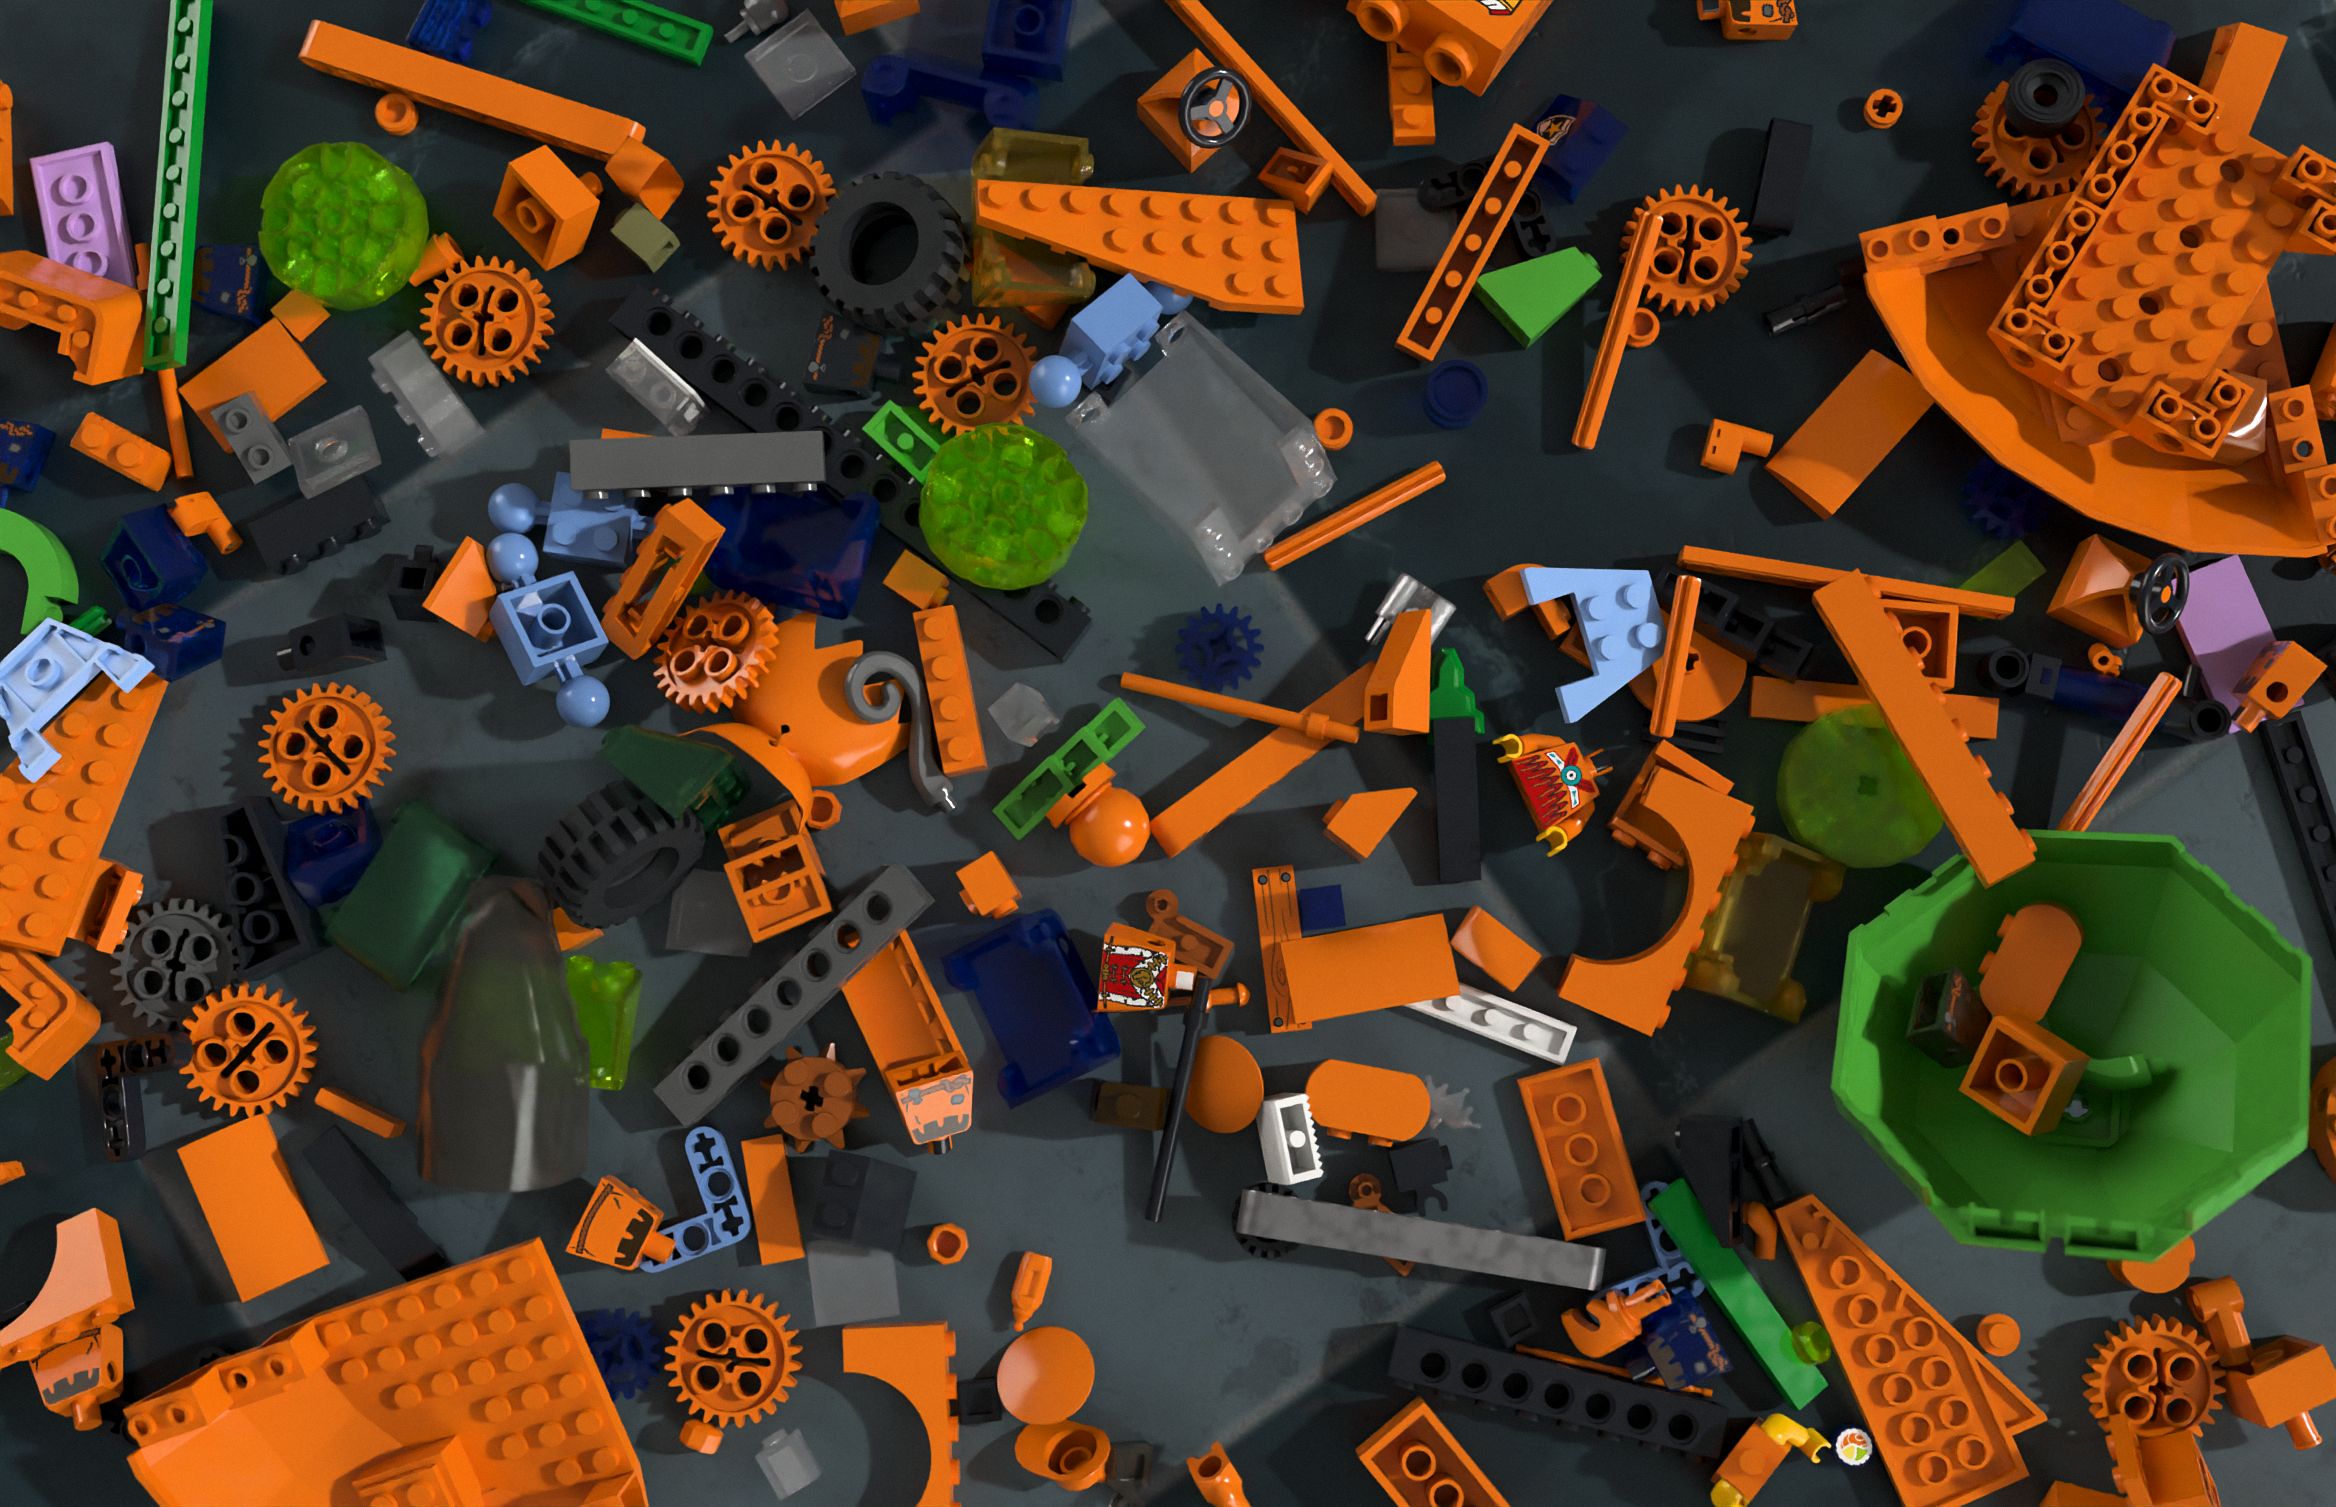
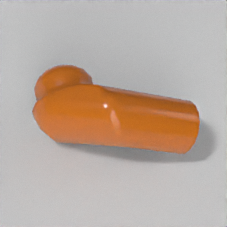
[2088,643,2122,678]
[1743,1201,1778,1260]

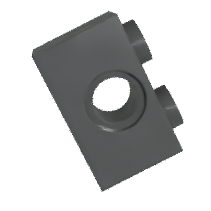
[210,391,297,484]

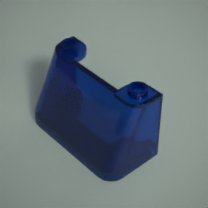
[1984,0,2178,125]
[860,47,1041,163]
[703,487,882,620]
[940,908,1121,1109]

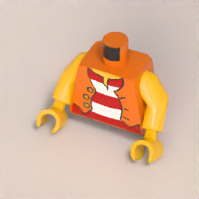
[1710,1413,1831,1507]

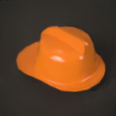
[1015,1419,1110,1491]

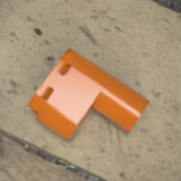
[1700,418,1774,475]
[167,491,243,554]

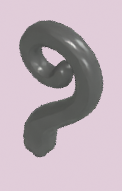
[844,651,957,814]

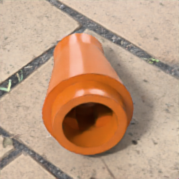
[401,232,465,287]

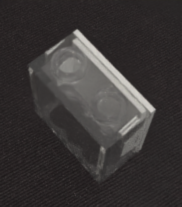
[605,338,711,436]

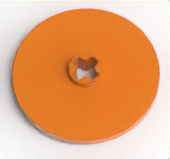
[1628,608,1747,722]

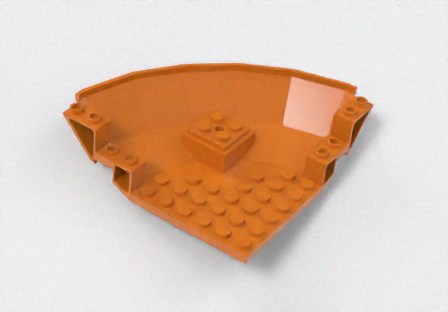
[1859,166,2336,558]
[123,1236,649,1507]

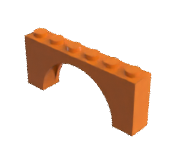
[1556,765,1755,1037]
[0,1208,135,1372]
[842,1320,962,1507]

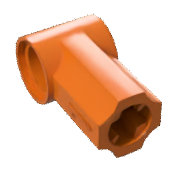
[2185,1275,2255,1367]

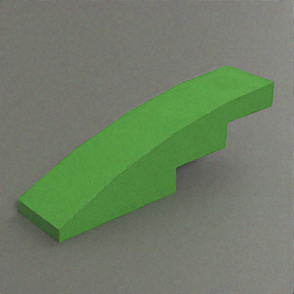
[992,697,1146,841]

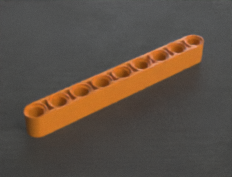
[298,20,646,163]

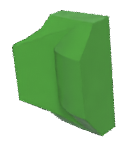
[862,400,952,485]

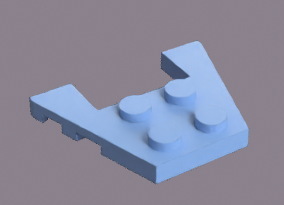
[1519,567,1667,723]
[0,617,155,783]

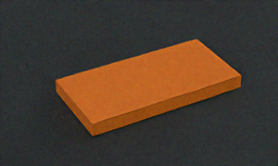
[1517,1057,1648,1241]

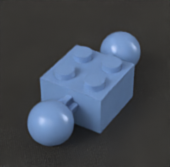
[1029,272,1194,408]
[488,471,683,570]
[485,533,610,728]

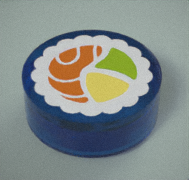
[1829,1423,1875,1468]

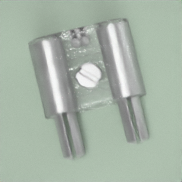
[1365,572,1457,646]

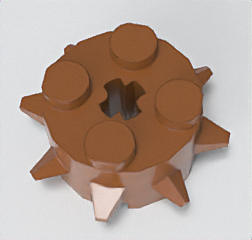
[760,1042,871,1154]

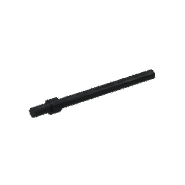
[1145,975,1212,1222]

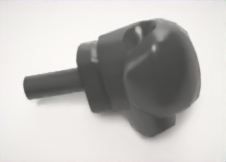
[725,0,788,43]

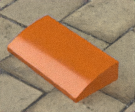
[1764,349,1934,521]
[1280,913,1461,1024]
[824,918,968,1099]
[177,1112,330,1303]

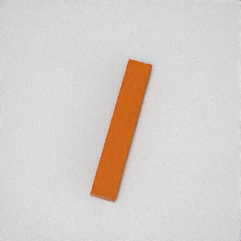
[1748,676,1999,740]

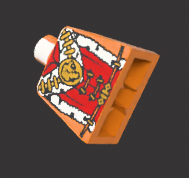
[1097,922,1197,1010]

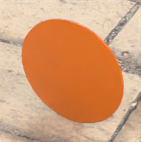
[1185,1035,1264,1133]
[997,1326,1095,1426]

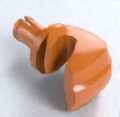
[1561,1279,1671,1359]

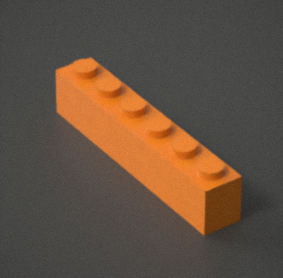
[1394,123,1551,366]

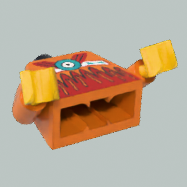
[1492,733,1612,857]

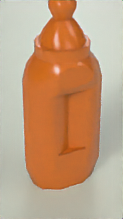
[1011,1251,1052,1332]

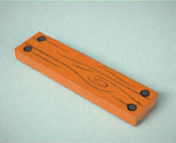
[1252,865,1312,1034]

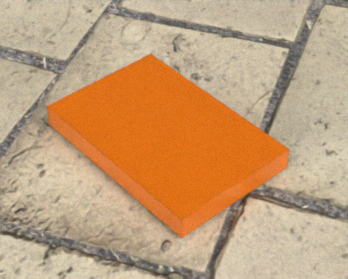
[178,316,327,455]

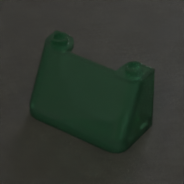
[598,724,753,842]
[321,798,504,994]

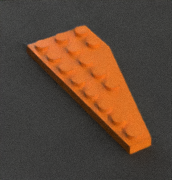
[975,179,1304,315]

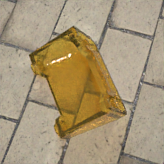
[971,127,1095,308]
[1682,831,1847,1024]

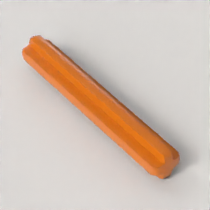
[1649,575,1701,738]

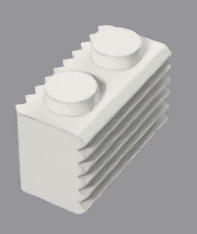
[1256,1092,1324,1185]

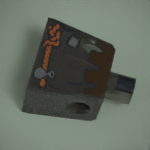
[1905,966,1992,1069]

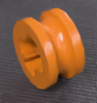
[1863,89,1903,129]

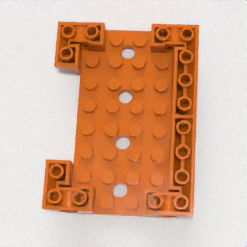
[1986,63,2336,460]

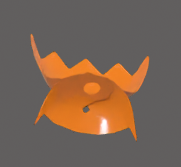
[673,599,934,835]

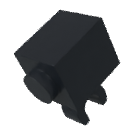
[387,544,441,623]
[1386,1138,1453,1217]

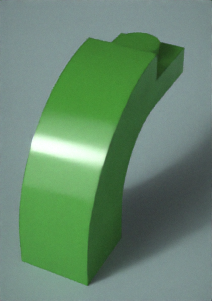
[0,508,79,636]

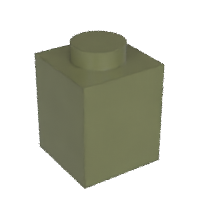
[610,201,681,273]

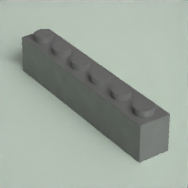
[569,431,826,500]

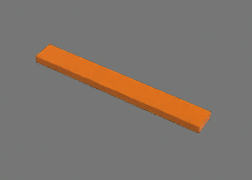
[1163,0,1377,218]
[1677,545,2015,620]

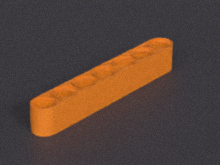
[1149,660,1376,859]

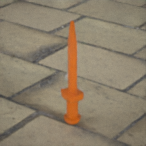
[1091,982,1250,1012]

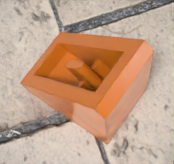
[1257,147,1333,215]

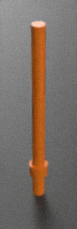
[135,243,194,480]
[1121,672,1360,744]

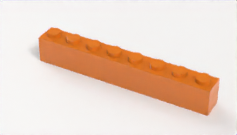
[1812,568,2037,889]

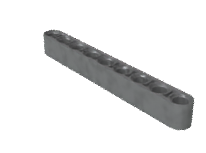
[1236,1189,1606,1291]

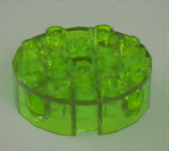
[258,141,429,311]
[919,422,1088,590]
[1777,704,1944,869]

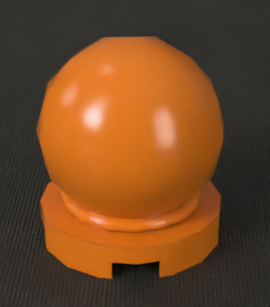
[1046,762,1151,869]

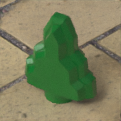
[1421,647,1485,747]

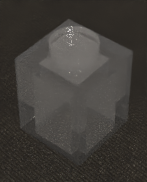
[987,683,1060,747]
[755,1428,823,1501]

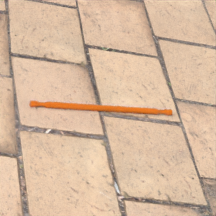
[1514,1343,1713,1398]

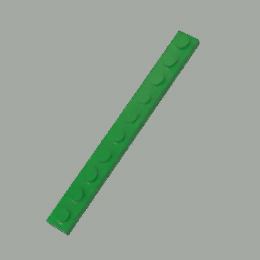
[142,0,213,372]

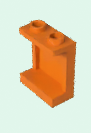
[1605,739,1734,871]

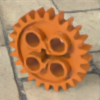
[1972,76,2107,201]
[706,140,838,272]
[1619,184,1752,316]
[420,256,555,387]
[912,313,1039,446]
[653,589,779,715]
[258,682,396,815]
[179,981,319,1118]
[664,1288,803,1428]
[2082,1314,2226,1441]

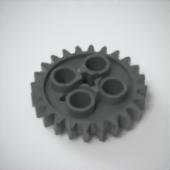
[110,898,240,1032]

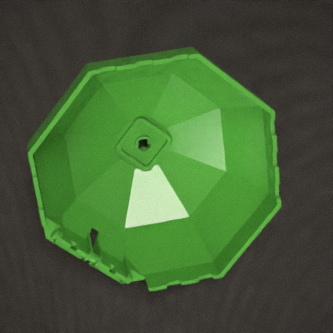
[1831,829,2312,1264]

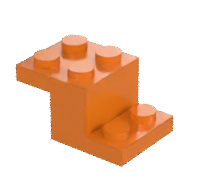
[718,799,834,943]
[67,855,143,954]
[2105,1412,2221,1507]

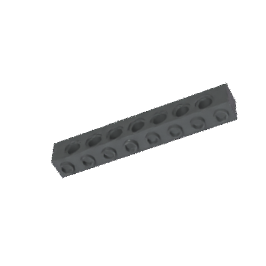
[653,863,936,1127]

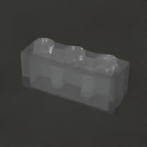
[368,330,488,463]

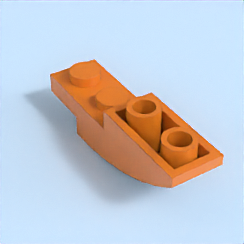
[1387,40,1435,146]

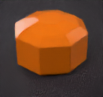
[800,789,842,830]
[926,1222,969,1265]
[679,1418,724,1454]

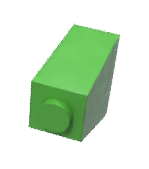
[1471,246,1602,350]

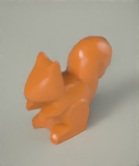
[1186,1442,1251,1507]

